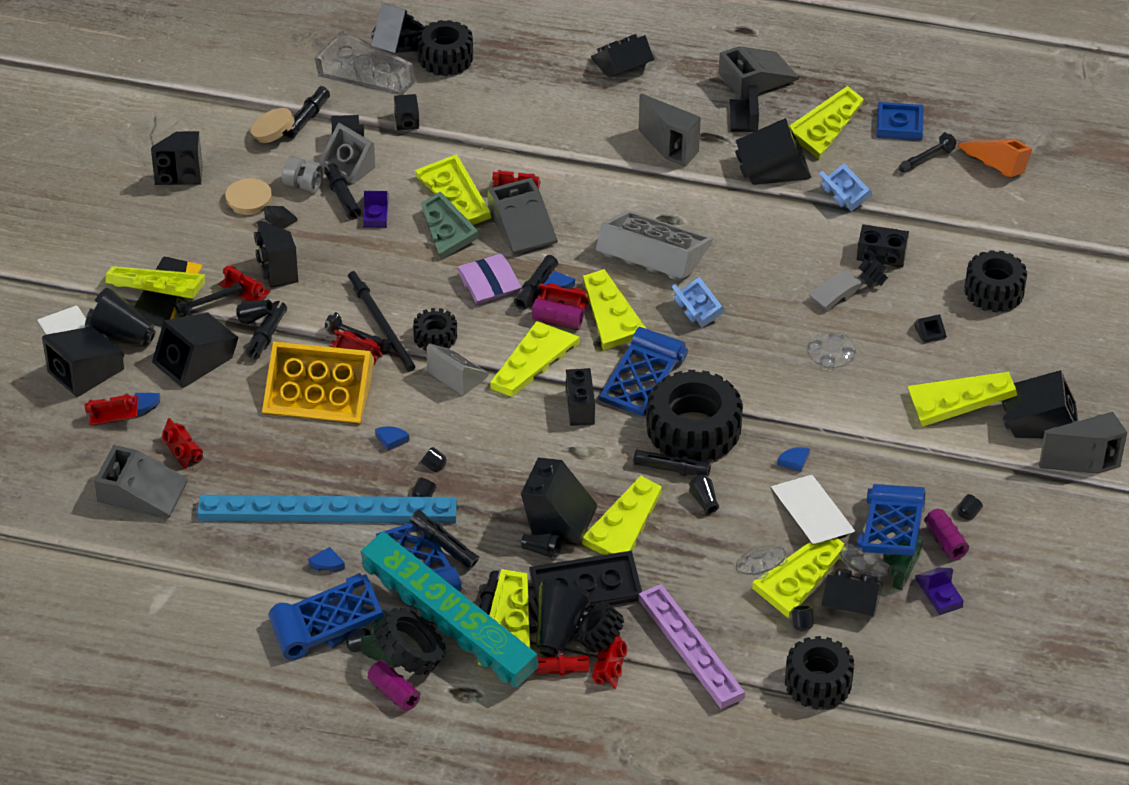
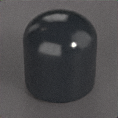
[421,447,447,472]
[412,477,436,497]
[957,494,983,520]
[791,605,814,631]
[346,628,373,652]

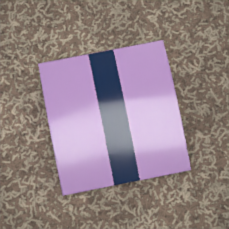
[457,253,521,305]

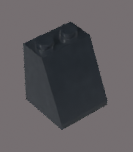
[735,118,812,185]
[152,312,239,388]
[42,326,124,397]
[1002,370,1078,439]
[521,457,597,543]

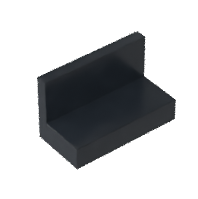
[729,85,759,132]

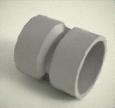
[282,156,324,193]

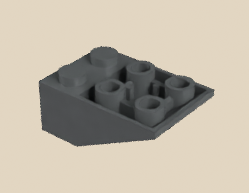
[719,46,799,99]
[638,93,701,167]
[488,178,558,254]
[1039,412,1127,473]
[94,445,188,518]

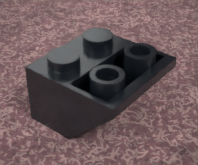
[591,34,655,77]
[151,131,203,185]
[254,221,299,288]
[821,568,883,616]

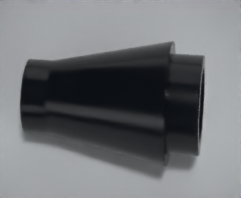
[236,299,274,324]
[689,475,719,514]
[521,532,562,558]

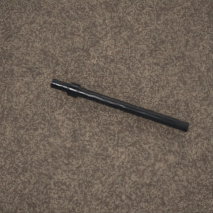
[348,271,416,372]

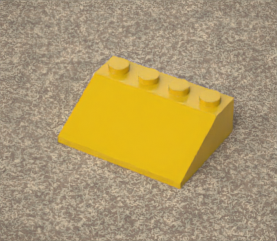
[262,341,374,424]

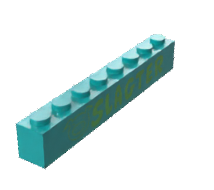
[361,531,538,688]

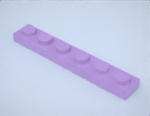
[638,584,745,709]

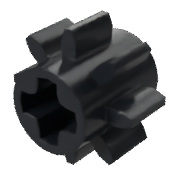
[858,258,888,288]

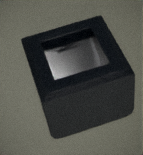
[264,206,298,229]
[914,314,947,343]

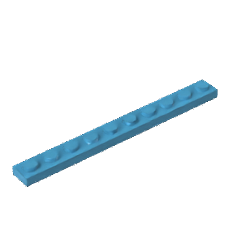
[198,495,457,523]

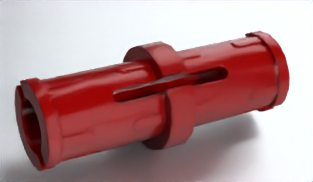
[535,654,589,676]

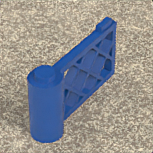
[599,327,688,417]
[857,484,926,556]
[376,523,462,607]
[268,573,384,660]

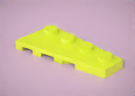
[106,266,205,299]
[582,476,662,555]

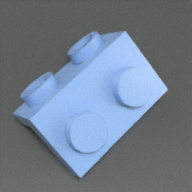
[819,163,873,212]
[672,277,725,328]

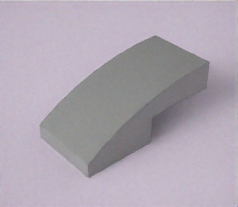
[809,270,863,312]

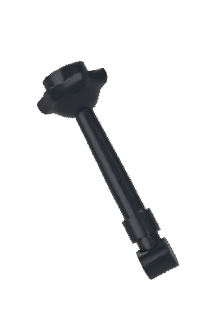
[898,132,956,172]
[174,282,244,317]
[325,312,392,352]

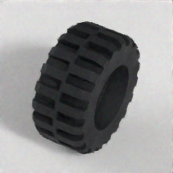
[646,370,743,462]

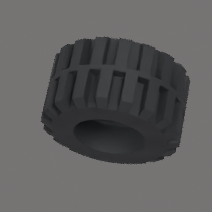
[417,20,473,76]
[964,250,1027,312]
[785,636,855,709]

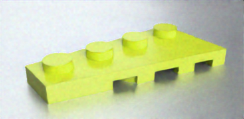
[790,86,864,160]
[414,154,491,225]
[583,269,646,351]
[490,321,580,397]
[908,372,1017,427]
[752,537,846,619]
[478,569,530,666]

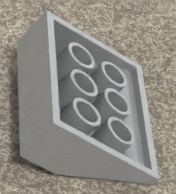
[596,210,713,280]

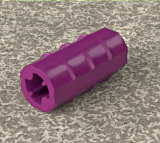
[532,298,584,330]
[924,508,969,560]
[367,660,421,711]

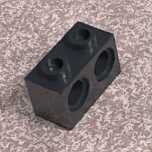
[856,224,909,267]
[565,368,595,426]

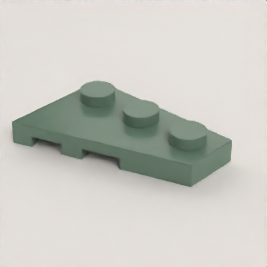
[421,192,479,260]

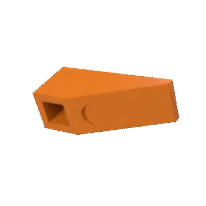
[958,139,1032,177]

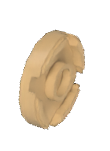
[251,108,294,143]
[225,178,272,215]

